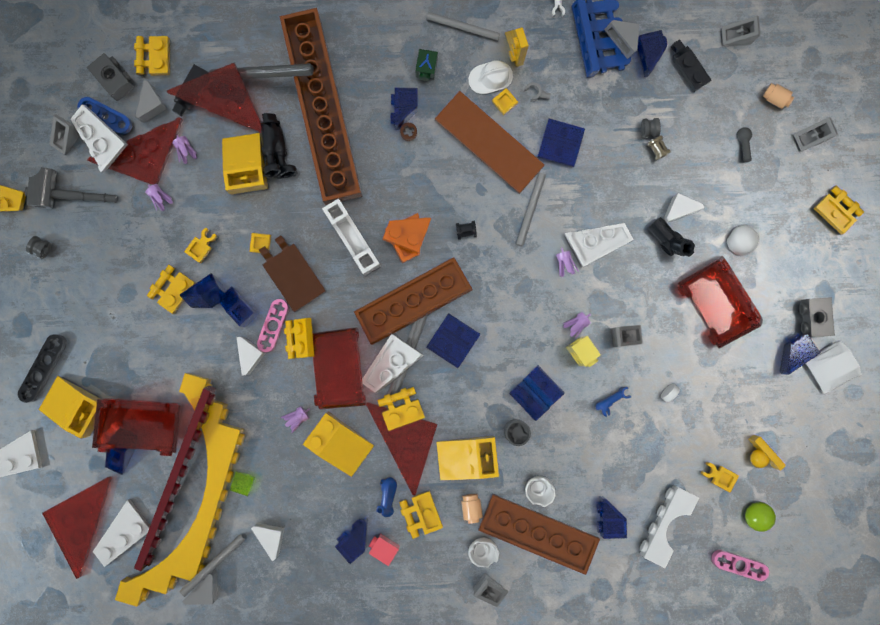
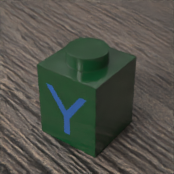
[415,49,438,81]

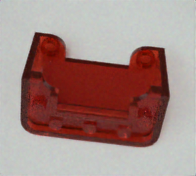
[677,256,763,349]
[312,327,366,410]
[92,398,183,456]

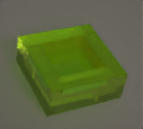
[230,471,255,496]

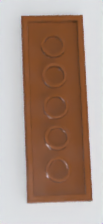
[435,91,545,194]
[354,257,473,345]
[478,494,600,575]

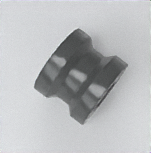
[641,118,661,138]
[26,236,51,259]

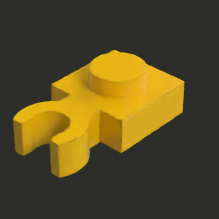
[184,228,217,263]
[701,462,739,493]

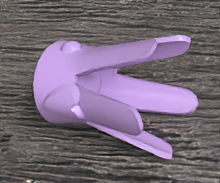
[172,135,197,164]
[145,184,173,211]
[556,248,579,277]
[563,312,591,339]
[281,406,310,433]

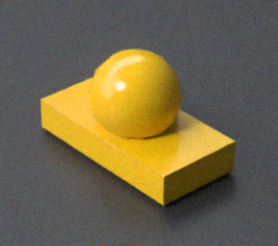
[748,435,785,471]

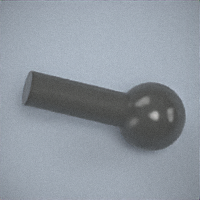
[737,127,752,162]

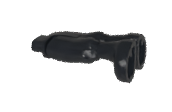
[261,113,297,179]

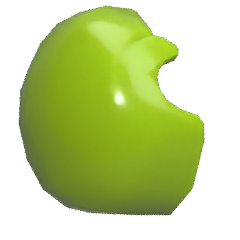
[745,502,776,532]

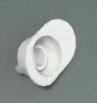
[468,60,513,94]

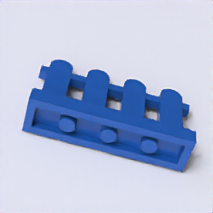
[571,0,631,78]

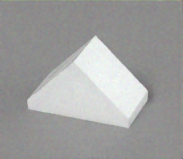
[663,193,704,223]
[236,337,266,376]
[251,523,284,561]

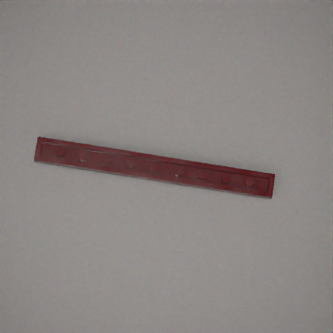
[134,386,216,571]

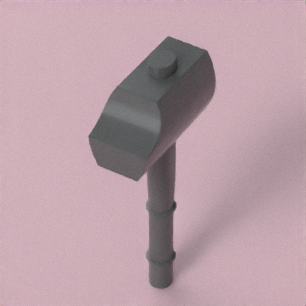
[25,167,117,209]

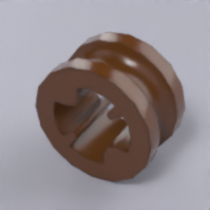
[400,122,417,141]

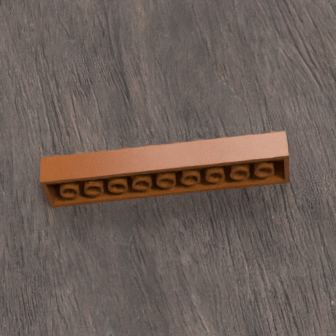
[279,8,363,205]

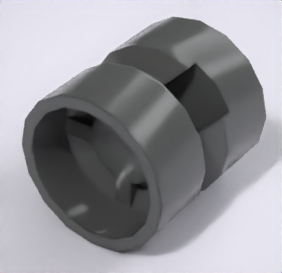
[504,419,531,446]

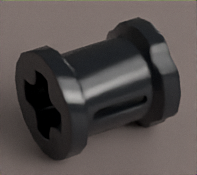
[456,220,477,240]

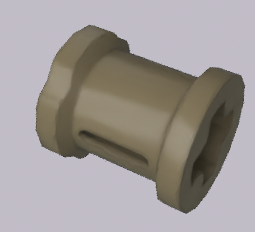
[647,135,671,160]

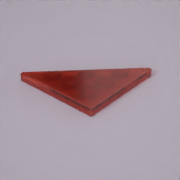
[167,62,261,133]
[87,117,183,185]
[366,402,438,495]
[42,476,112,579]

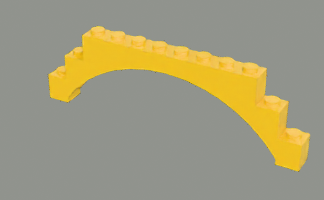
[115,373,245,607]

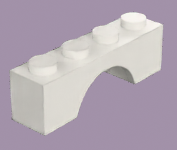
[322,198,381,276]
[640,485,699,568]

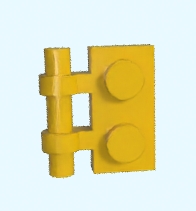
[134,36,170,76]
[813,185,864,235]
[146,264,197,314]
[284,318,314,359]
[377,387,425,431]
[399,490,443,539]

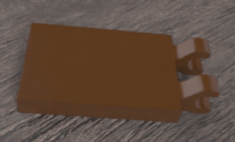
[259,235,326,312]

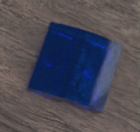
[538,118,585,167]
[426,313,480,368]
[509,365,565,421]

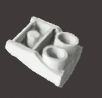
[802,341,861,394]

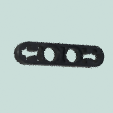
[18,334,67,403]

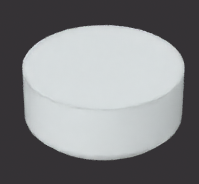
[661,383,680,402]

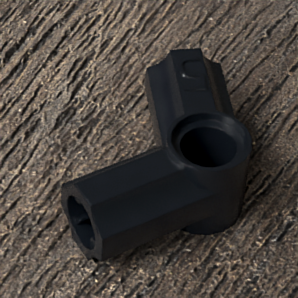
[648,217,695,257]

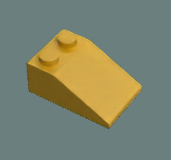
[302,411,375,477]

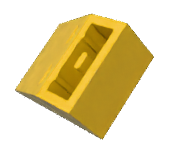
[222,133,268,195]
[39,376,108,439]
[436,436,499,480]

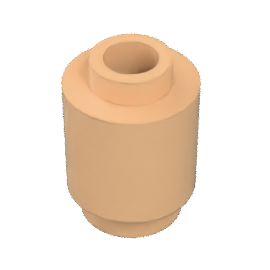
[763,83,794,109]
[461,494,483,524]

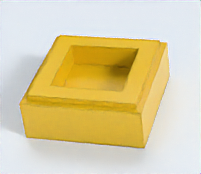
[492,88,518,115]
[249,233,271,253]

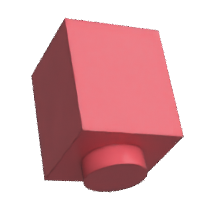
[368,533,400,566]

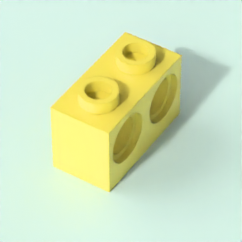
[566,336,601,367]

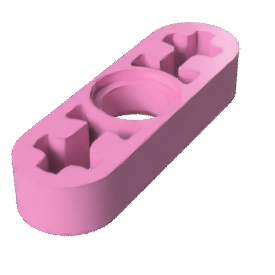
[257,299,289,352]
[712,550,769,581]

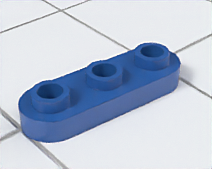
[77,97,132,135]

